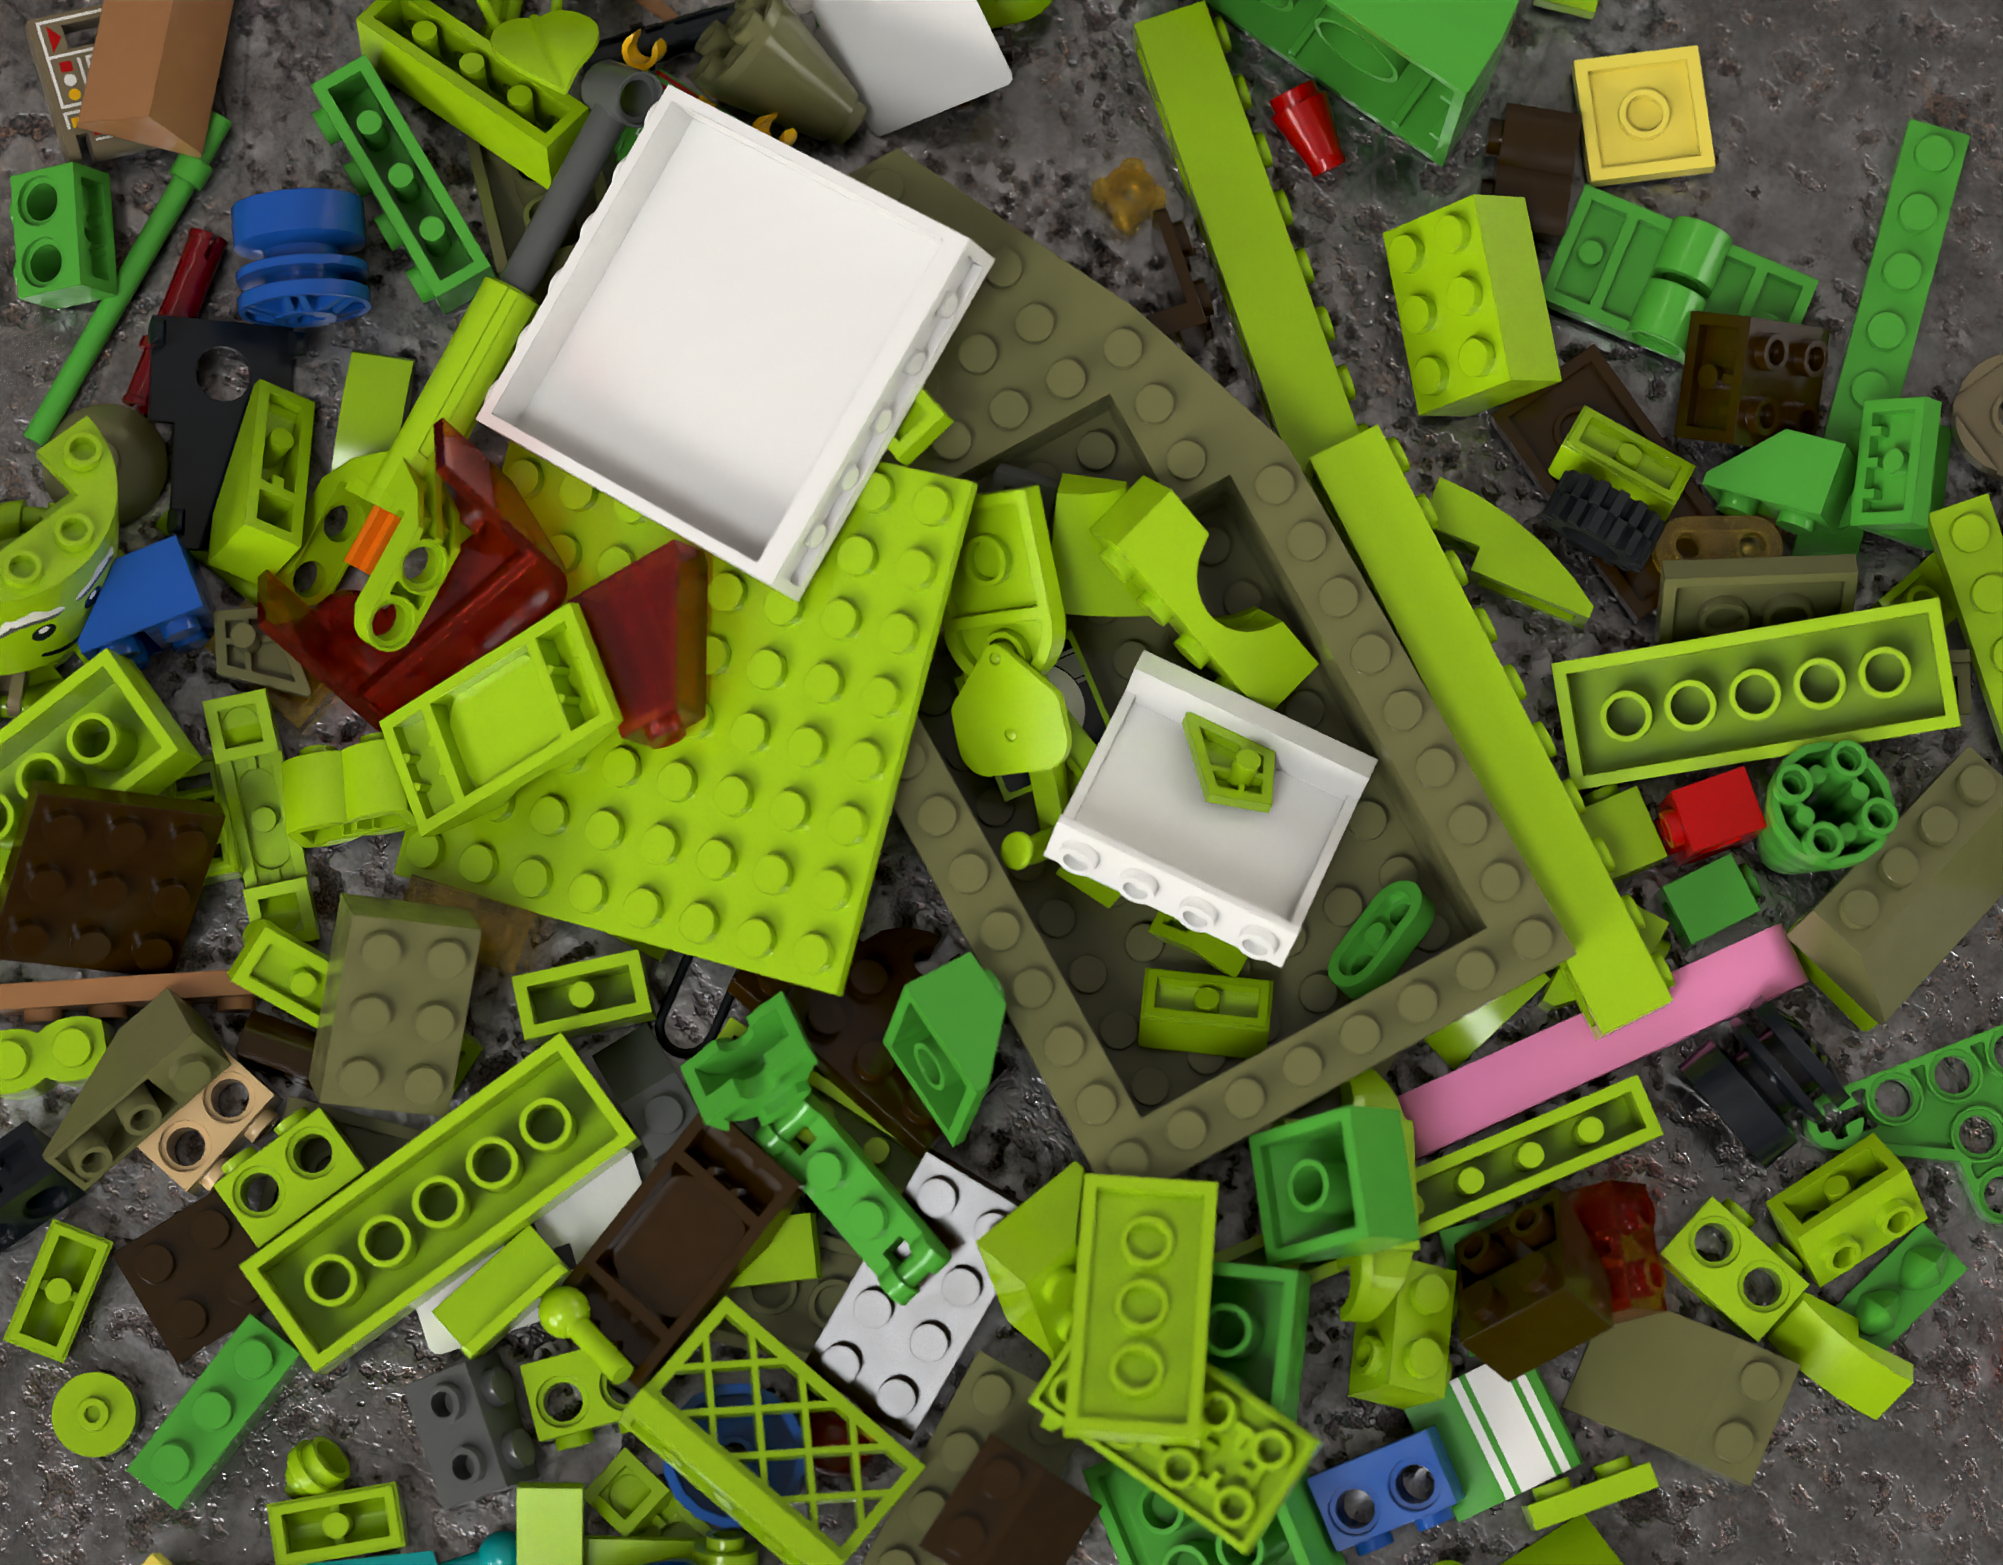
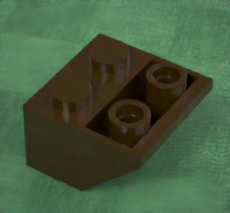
[1454,1188,1614,1382]

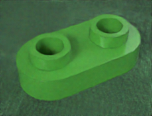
[1328,880,1435,1000]

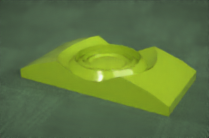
[379,602,624,837]

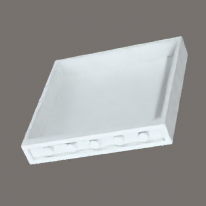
[476,84,995,602]

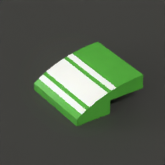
[1404,1364,1584,1523]

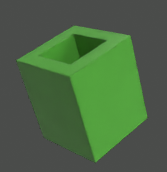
[1654,853,1762,951]

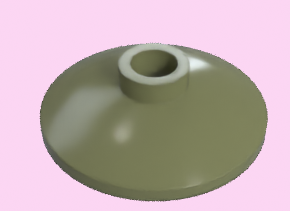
[42,404,169,527]

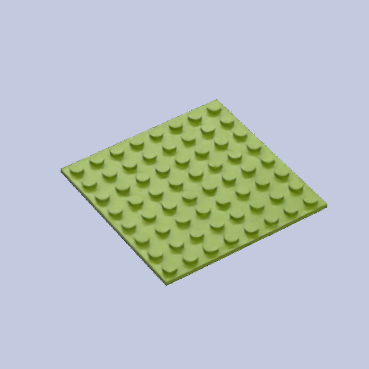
[393,441,978,996]

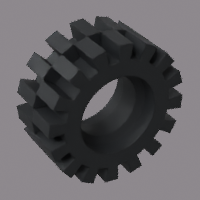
[1539,470,1666,573]

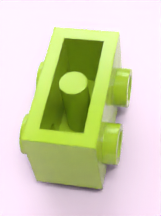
[1765,1133,1928,1288]
[1348,1260,1458,1410]

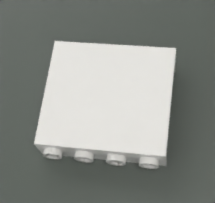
[1044,650,1378,968]

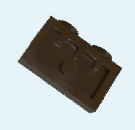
[1674,311,1829,447]

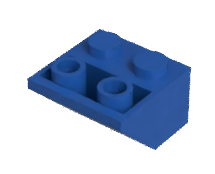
[77,535,216,671]

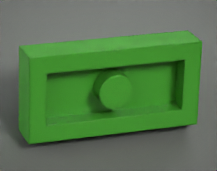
[1834,1222,1968,1350]

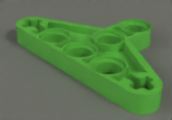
[1802,1024,2003,1226]

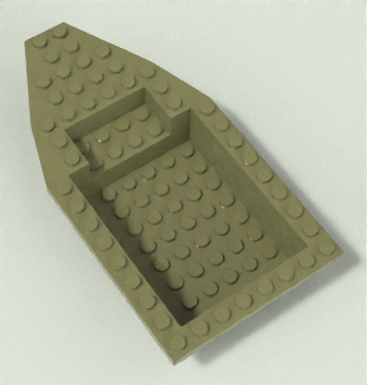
[847,148,1577,1179]

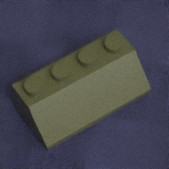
[1786,745,2003,1026]

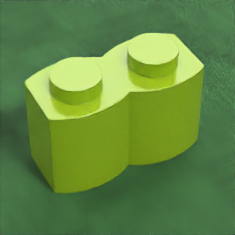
[281,732,417,848]
[0,1016,116,1100]

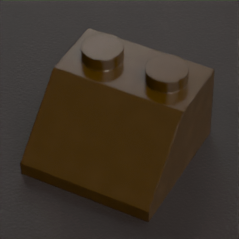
[918,1433,1102,1565]

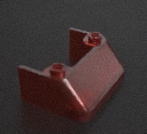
[257,417,568,732]

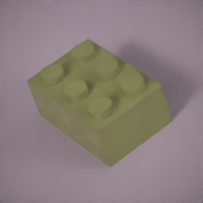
[309,893,482,1117]

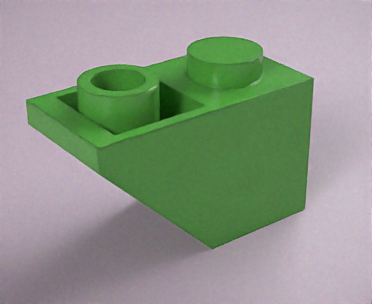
[1702,429,1857,536]

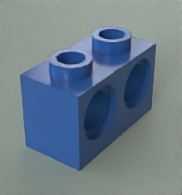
[1307,1424,1466,1556]

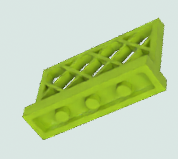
[619,1296,926,1565]

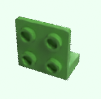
[1850,396,1952,551]

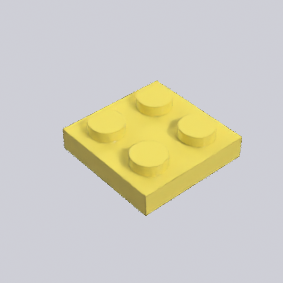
[1571,45,1716,187]

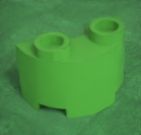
[680,991,818,1131]

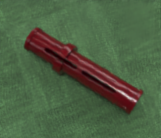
[121,228,228,415]

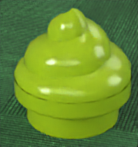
[284,1436,351,1499]

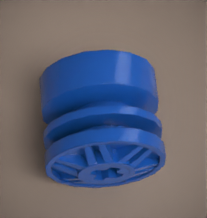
[231,188,372,327]

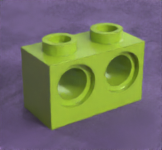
[213,1107,370,1249]
[1653,1196,1810,1344]
[520,1349,667,1452]

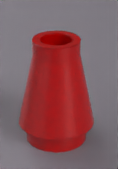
[1269,79,1346,178]

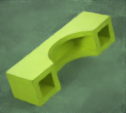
[1089,475,1319,710]

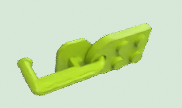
[941,485,1072,870]

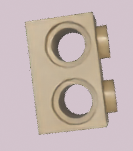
[137,1046,284,1196]

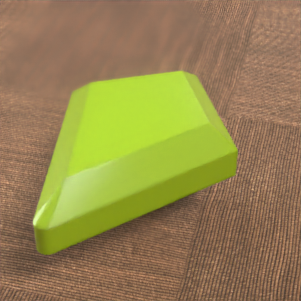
[1182,712,1275,813]

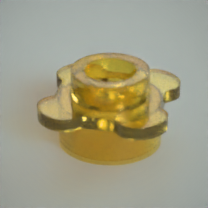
[1091,157,1166,232]

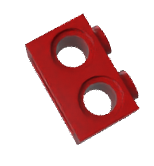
[1653,766,1767,869]

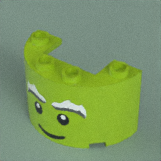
[0,416,119,676]

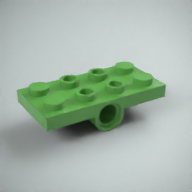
[1543,184,1819,364]

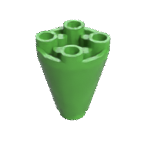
[1756,740,1898,875]

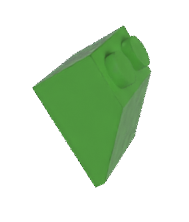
[883,951,1006,1147]
[1248,1105,1420,1266]

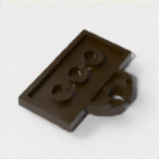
[727,927,1007,1160]

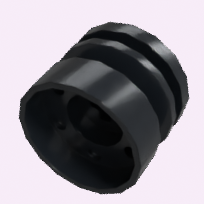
[1677,995,1851,1169]

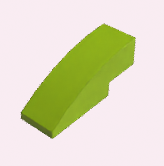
[1430,477,1594,629]

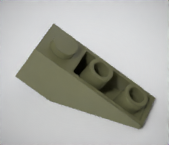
[42,987,232,1191]

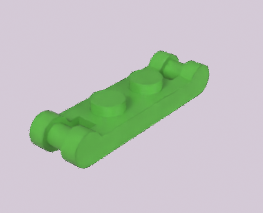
[754,1092,952,1306]

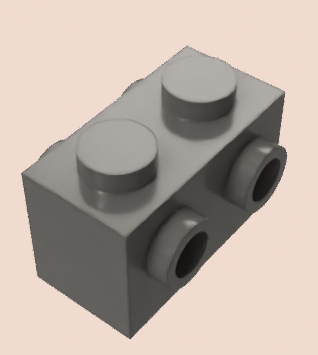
[403,1354,540,1510]

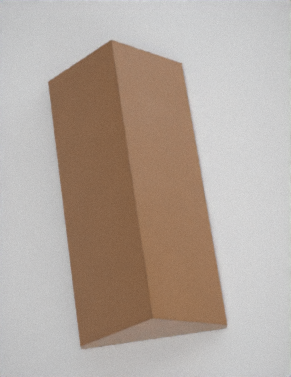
[76,0,234,158]

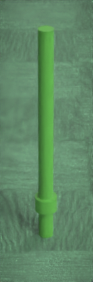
[23,111,232,447]

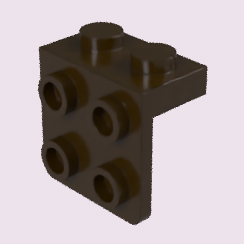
[1145,207,1214,357]

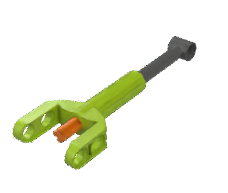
[272,59,664,652]

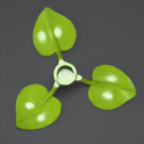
[476,0,600,95]

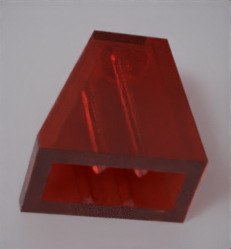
[567,539,708,749]

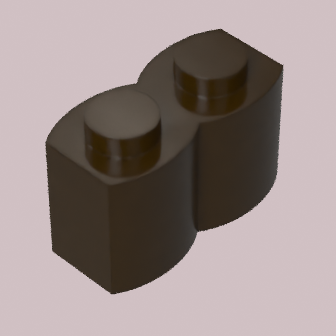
[1478,102,1582,246]

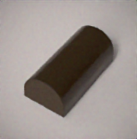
[235,1010,317,1091]

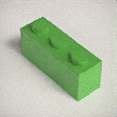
[126,1313,307,1511]

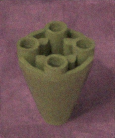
[690,0,867,146]

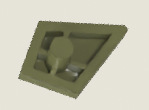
[213,606,313,698]

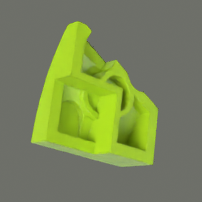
[1051,473,1149,617]

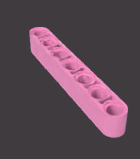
[1397,923,1810,1162]

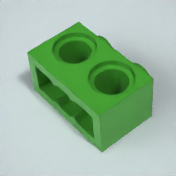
[10,161,118,310]

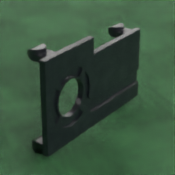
[148,315,307,552]

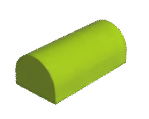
[3,1218,113,1363]
[266,1481,409,1565]

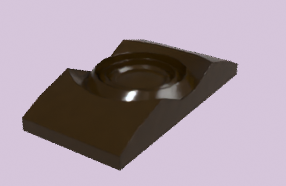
[561,1112,805,1389]

